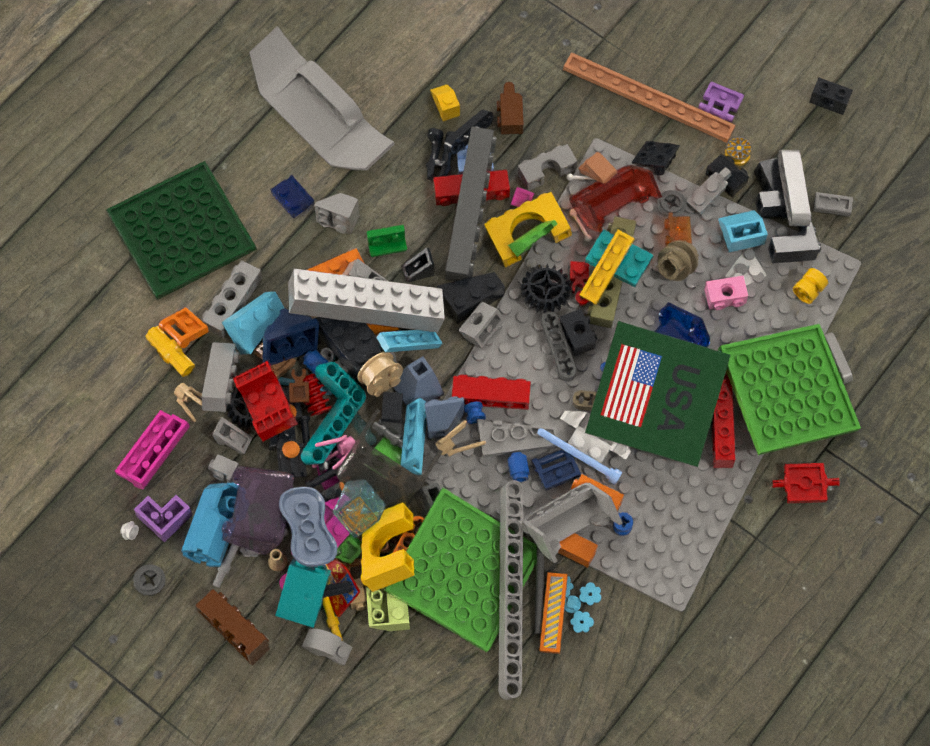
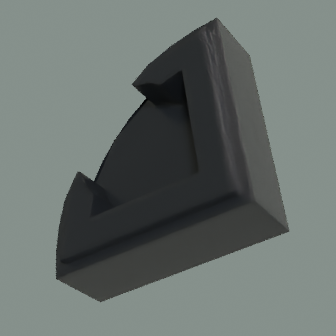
[318,460,339,474]

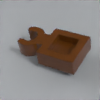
[289,369,309,403]

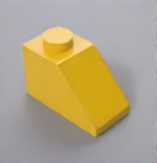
[430,85,460,121]

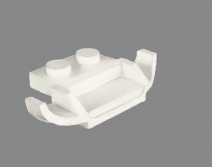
[560,410,631,464]

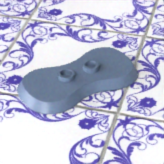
[279,487,337,567]

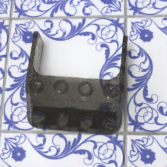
[337,409,443,510]

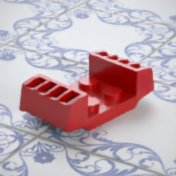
[233,361,298,442]

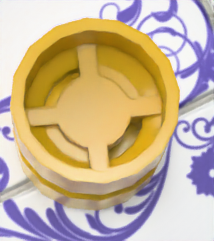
[793,268,828,304]

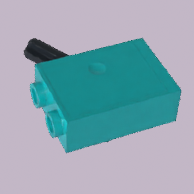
[275,559,352,628]

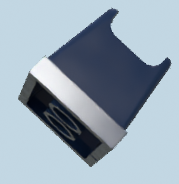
[262,308,319,366]

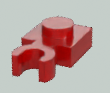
[570,261,589,294]

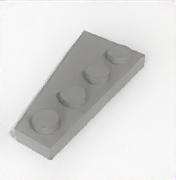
[477,419,559,458]

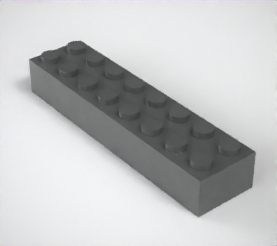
[445,127,497,281]

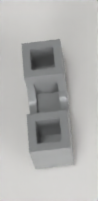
[518,144,578,191]

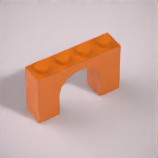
[558,474,624,568]

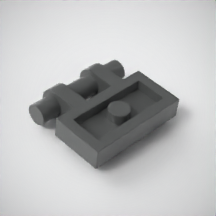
[372,418,405,449]

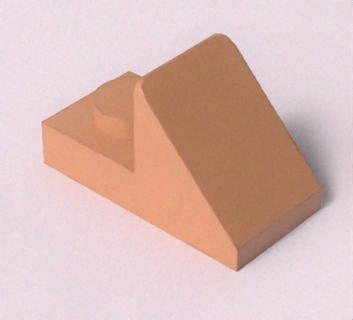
[578,152,617,184]

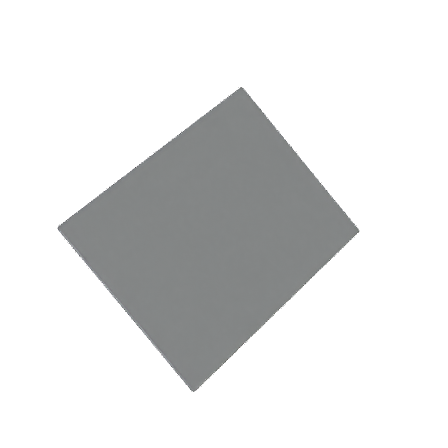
[414,138,861,612]

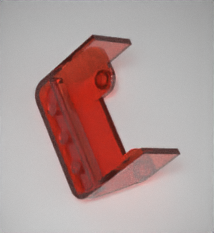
[569,165,662,233]

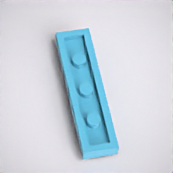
[376,330,443,353]

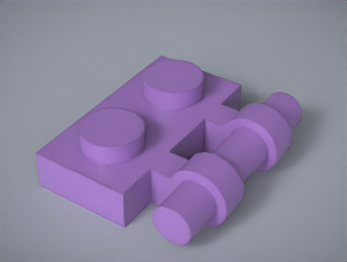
[698,82,744,123]

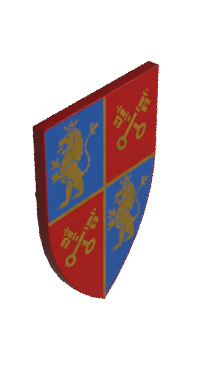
[324,559,360,617]

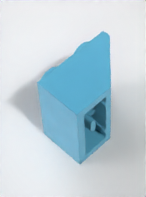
[718,210,768,252]

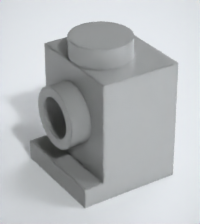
[208,454,240,483]

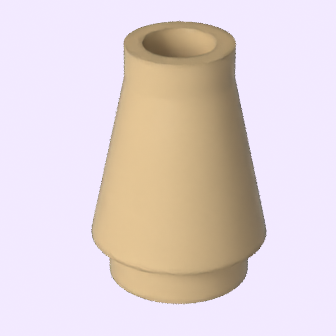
[268,549,288,571]

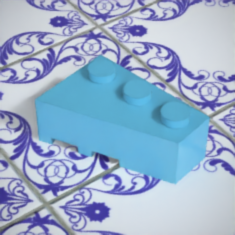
[222,292,284,355]

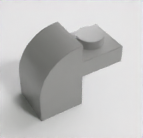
[302,629,352,665]

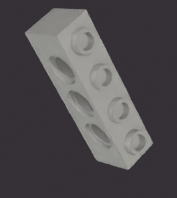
[202,260,262,338]

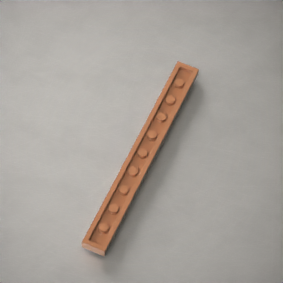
[563,52,736,143]

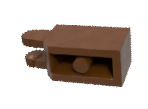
[497,82,524,134]

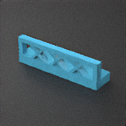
[401,398,426,477]

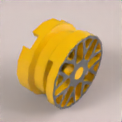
[725,137,752,166]

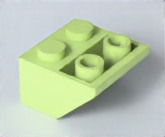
[366,587,410,631]

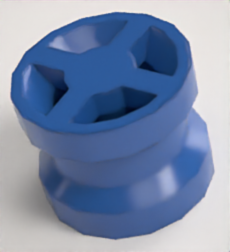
[464,402,486,424]
[613,512,633,536]

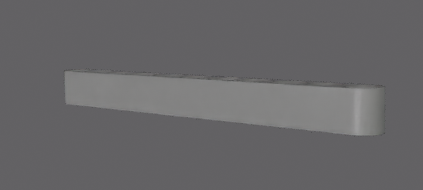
[499,480,523,700]

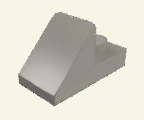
[212,417,253,454]

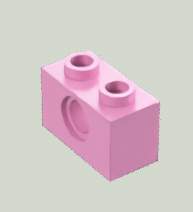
[704,276,748,310]

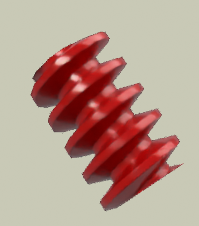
[303,374,332,417]

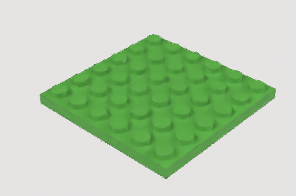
[718,324,861,455]
[384,488,537,652]

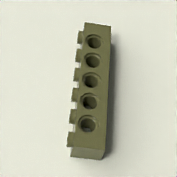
[587,216,636,329]

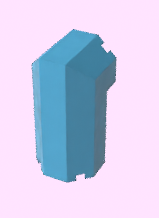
[181,482,250,567]

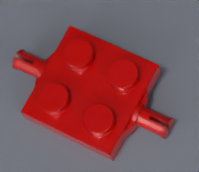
[772,463,840,504]

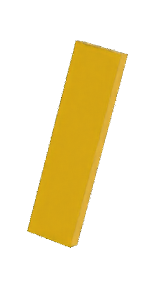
[580,229,635,305]

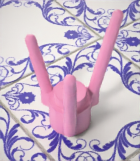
[312,435,358,470]

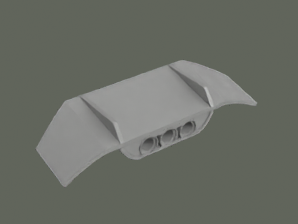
[249,26,395,170]

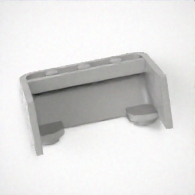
[523,483,622,563]

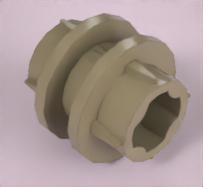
[656,240,699,281]

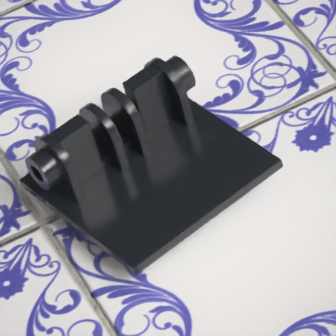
[632,141,680,176]

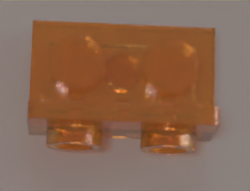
[664,212,692,246]

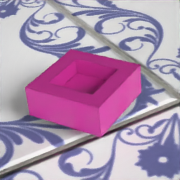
[511,187,534,207]

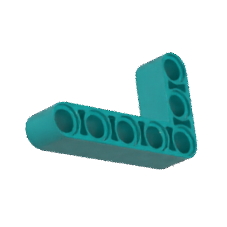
[301,362,366,465]

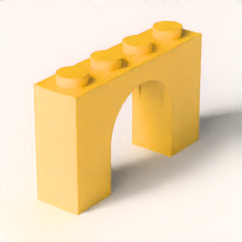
[484,192,572,268]
[361,503,414,592]

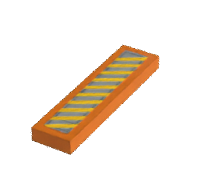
[540,572,568,654]

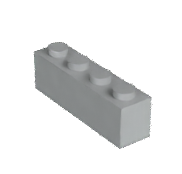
[202,342,239,412]

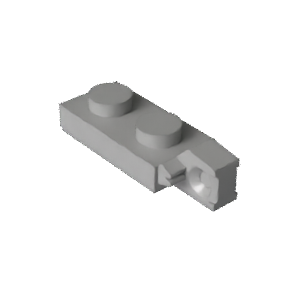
[687,167,732,215]

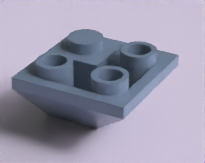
[393,356,444,406]
[425,396,464,439]

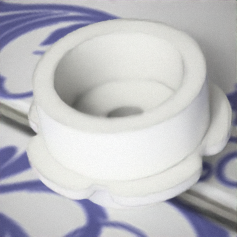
[121,521,139,540]

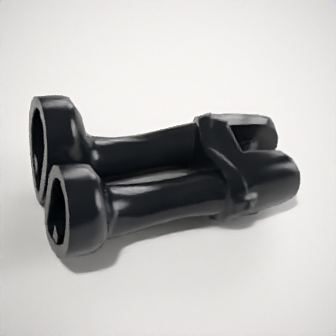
[426,128,455,180]

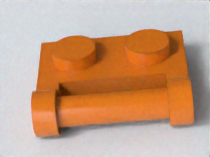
[158,307,209,348]

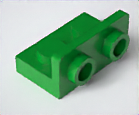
[367,225,407,257]

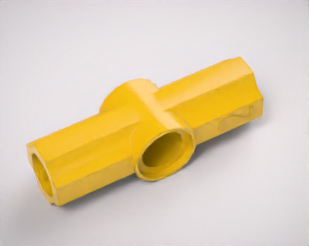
[145,326,195,377]

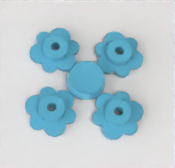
[543,576,601,633]

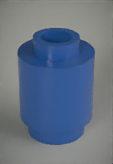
[303,350,329,374]
[507,452,530,482]

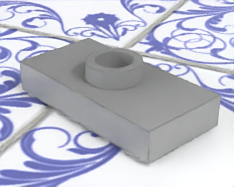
[813,192,853,217]

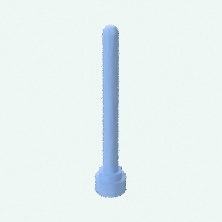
[537,428,622,485]

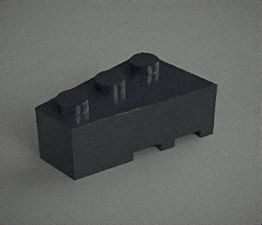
[437,272,505,324]

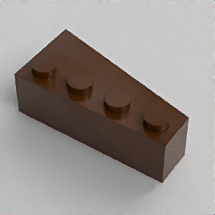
[195,589,270,666]

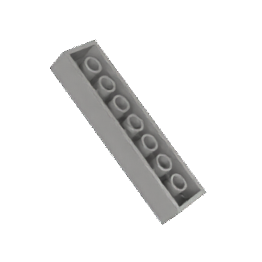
[288,269,445,332]

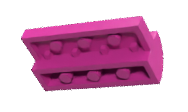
[115,410,190,489]

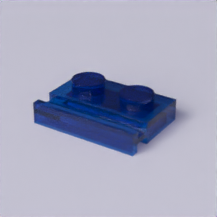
[270,175,315,218]

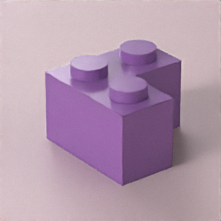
[134,495,192,542]

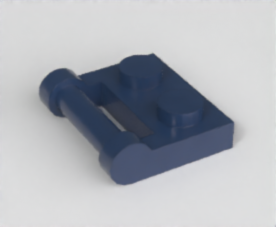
[531,449,581,491]

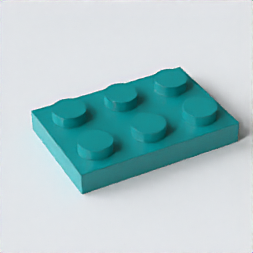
[585,229,653,287]

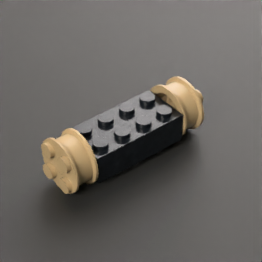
[311,316,403,397]

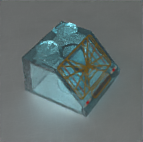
[333,479,386,538]

